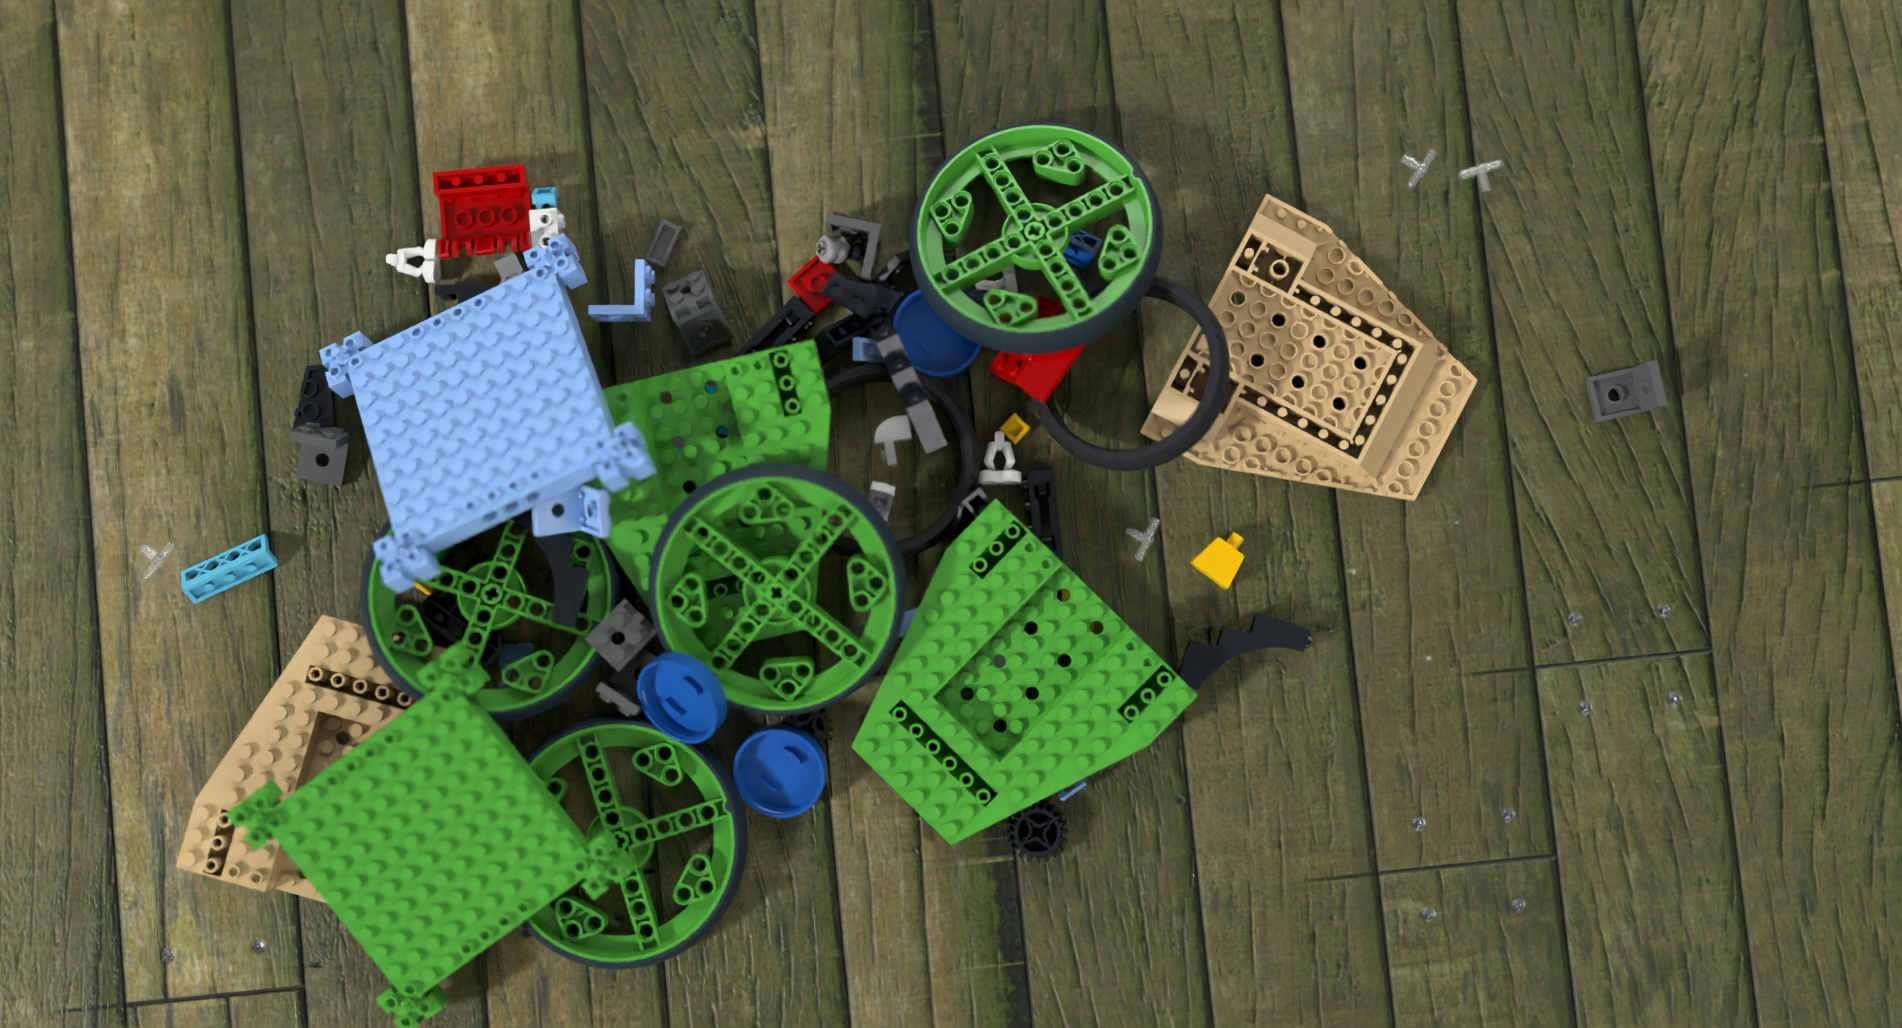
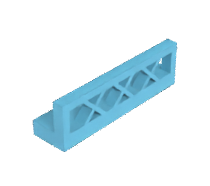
[181,534,278,604]

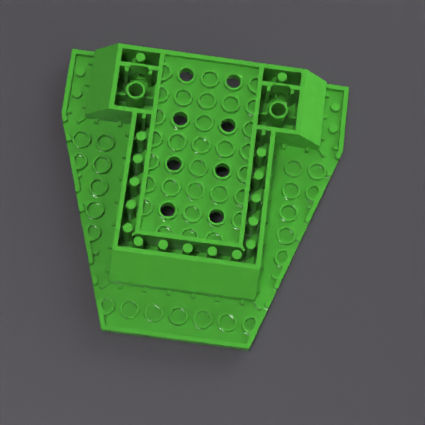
[586,339,831,651]
[852,499,1198,845]

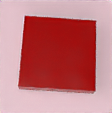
[786,255,838,317]

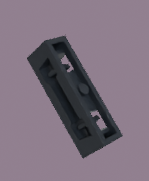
[732,295,815,358]
[1023,470,1064,562]

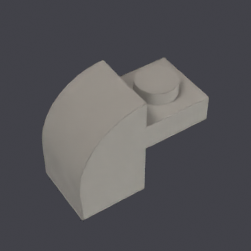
[494,251,527,284]
[874,415,912,467]
[868,481,896,522]

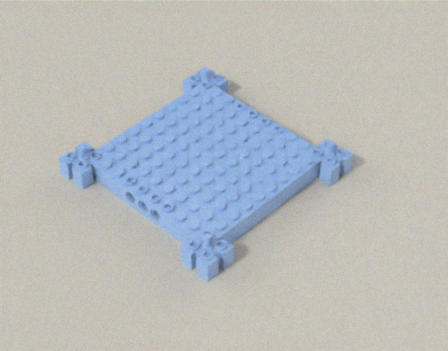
[319,233,656,593]

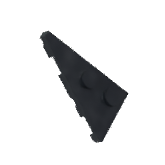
[846,249,910,315]

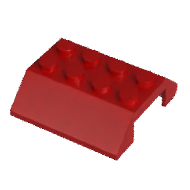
[433,164,532,259]
[988,295,1087,403]

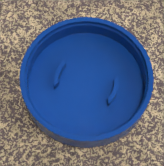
[893,289,982,378]
[637,652,727,743]
[733,724,828,818]

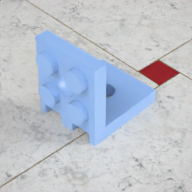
[588,259,655,322]
[532,482,612,538]

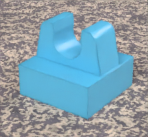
[531,187,559,209]

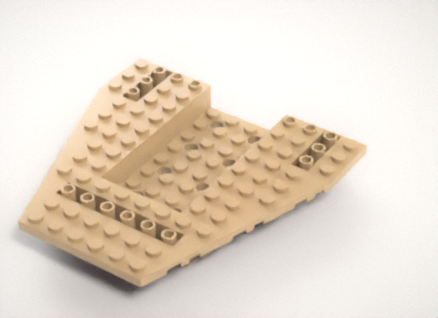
[1139,194,1478,501]
[176,615,448,903]

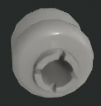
[816,235,850,264]

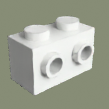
[529,208,565,248]

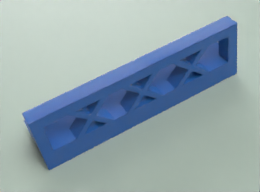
[1021,202,1103,271]

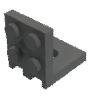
[825,212,883,283]
[662,269,734,357]
[1585,360,1668,423]
[289,422,353,487]
[585,599,659,672]
[596,647,657,717]

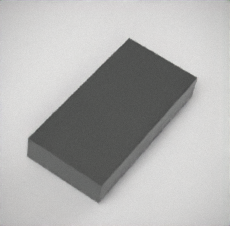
[644,219,684,270]

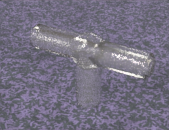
[1401,149,1437,189]
[1458,159,1503,192]
[1125,517,1161,562]
[140,541,176,581]

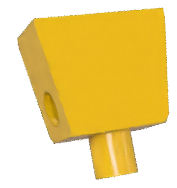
[1190,532,1244,590]

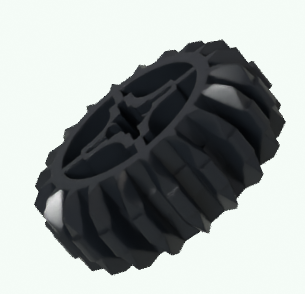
[1006,801,1069,863]

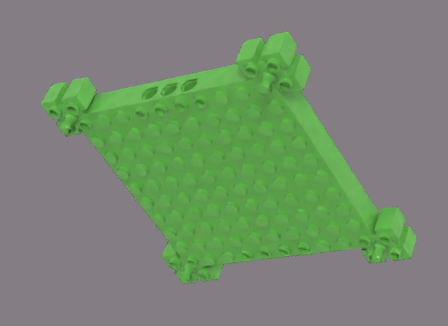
[226,640,635,1028]

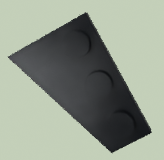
[820,272,903,322]
[290,364,337,431]

